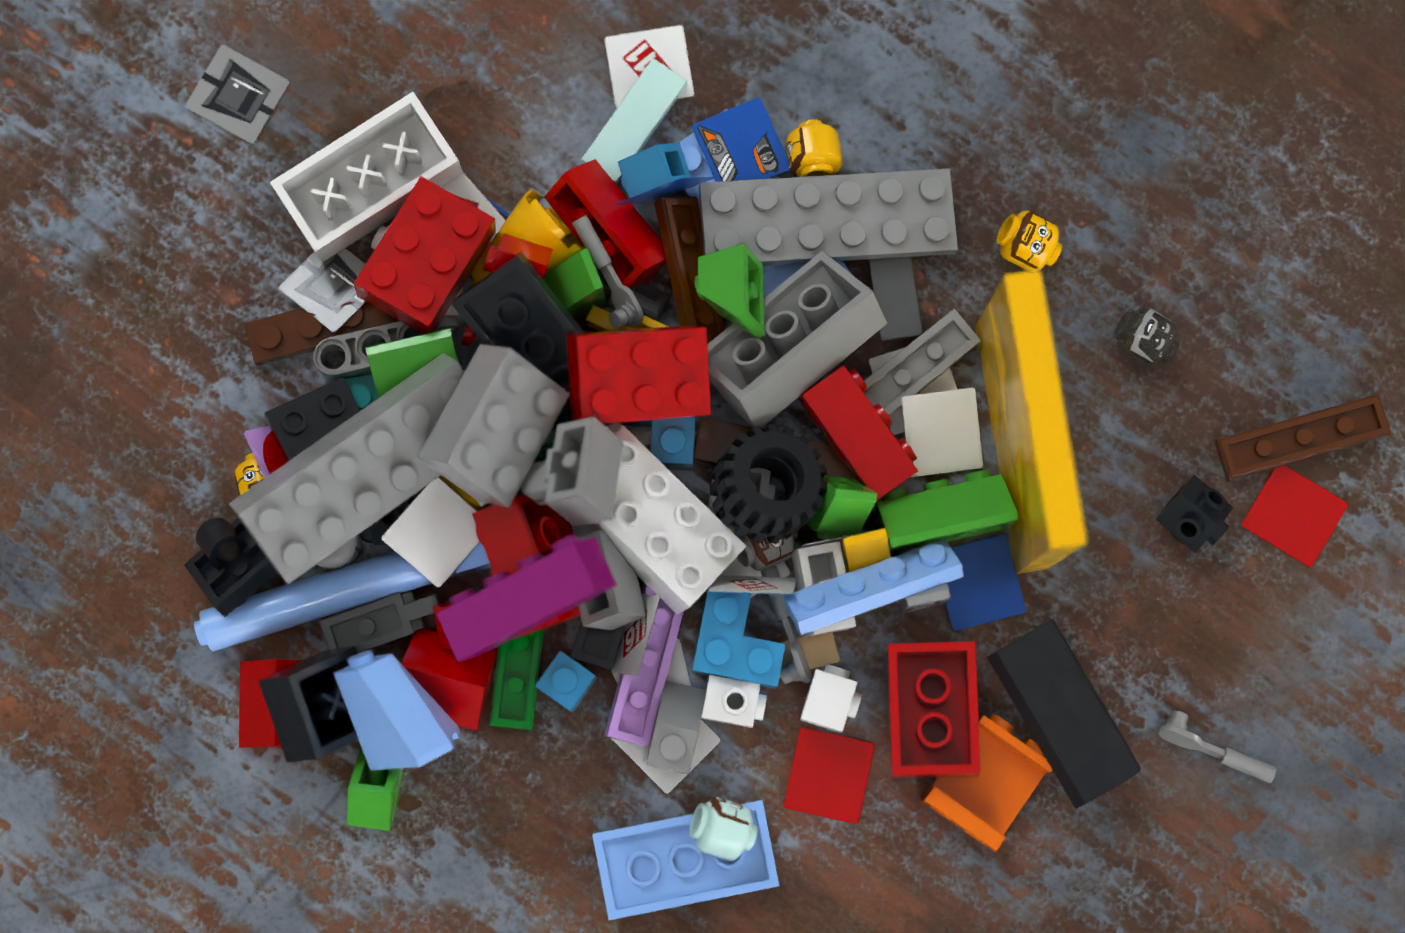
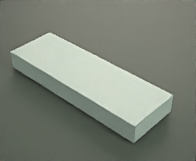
[582,58,687,185]

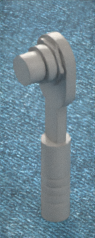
[572,215,644,328]
[761,566,812,684]
[1158,711,1277,783]

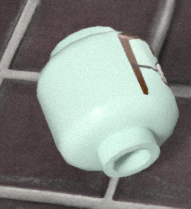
[689,797,758,860]

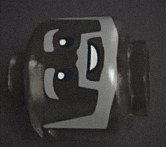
[1113,306,1179,369]

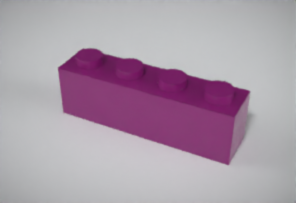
[437,535,617,662]

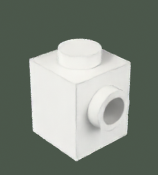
[800,664,862,733]
[702,675,767,728]

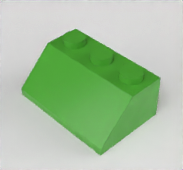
[874,470,1019,555]

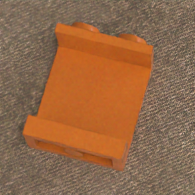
[921,714,1052,852]

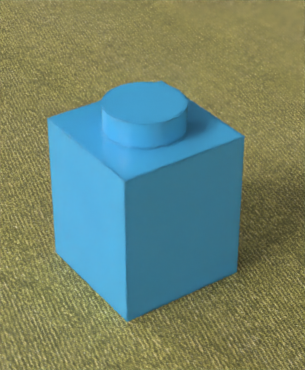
[617,142,691,198]
[535,651,597,713]

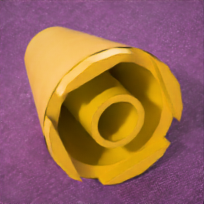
[470,188,585,286]

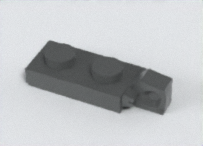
[319,591,441,653]

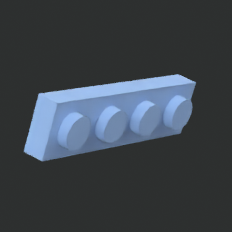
[784,539,963,635]

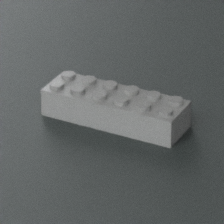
[229,353,464,584]

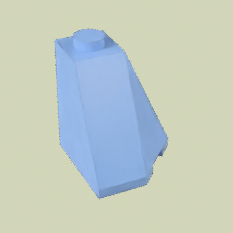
[334,650,461,770]

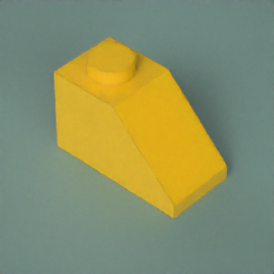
[840,528,891,573]

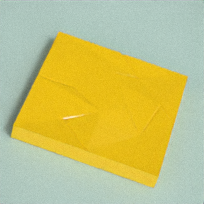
[975,270,1087,574]

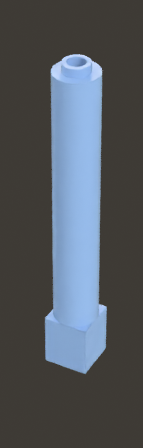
[194,542,491,652]

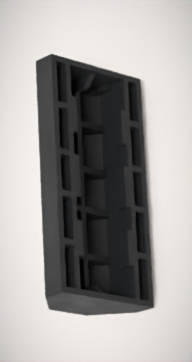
[987,619,1141,809]

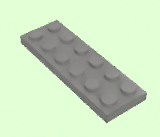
[698,169,958,266]

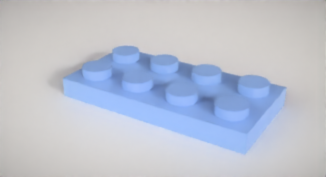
[592,800,779,920]

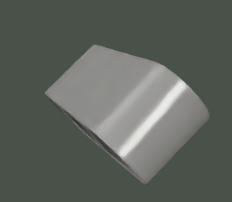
[313,321,418,381]

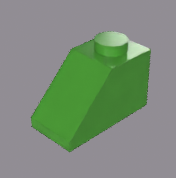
[694,243,765,338]
[544,248,607,317]
[806,475,878,540]
[347,747,404,831]

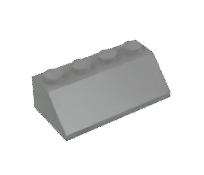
[707,251,887,428]

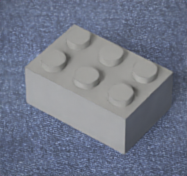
[418,344,570,508]

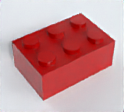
[354,176,496,334]
[566,325,711,424]
[472,494,581,637]
[887,641,981,779]

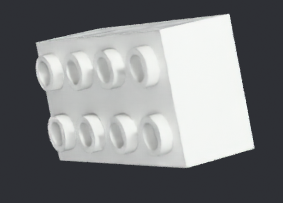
[270,92,463,263]
[585,425,746,615]

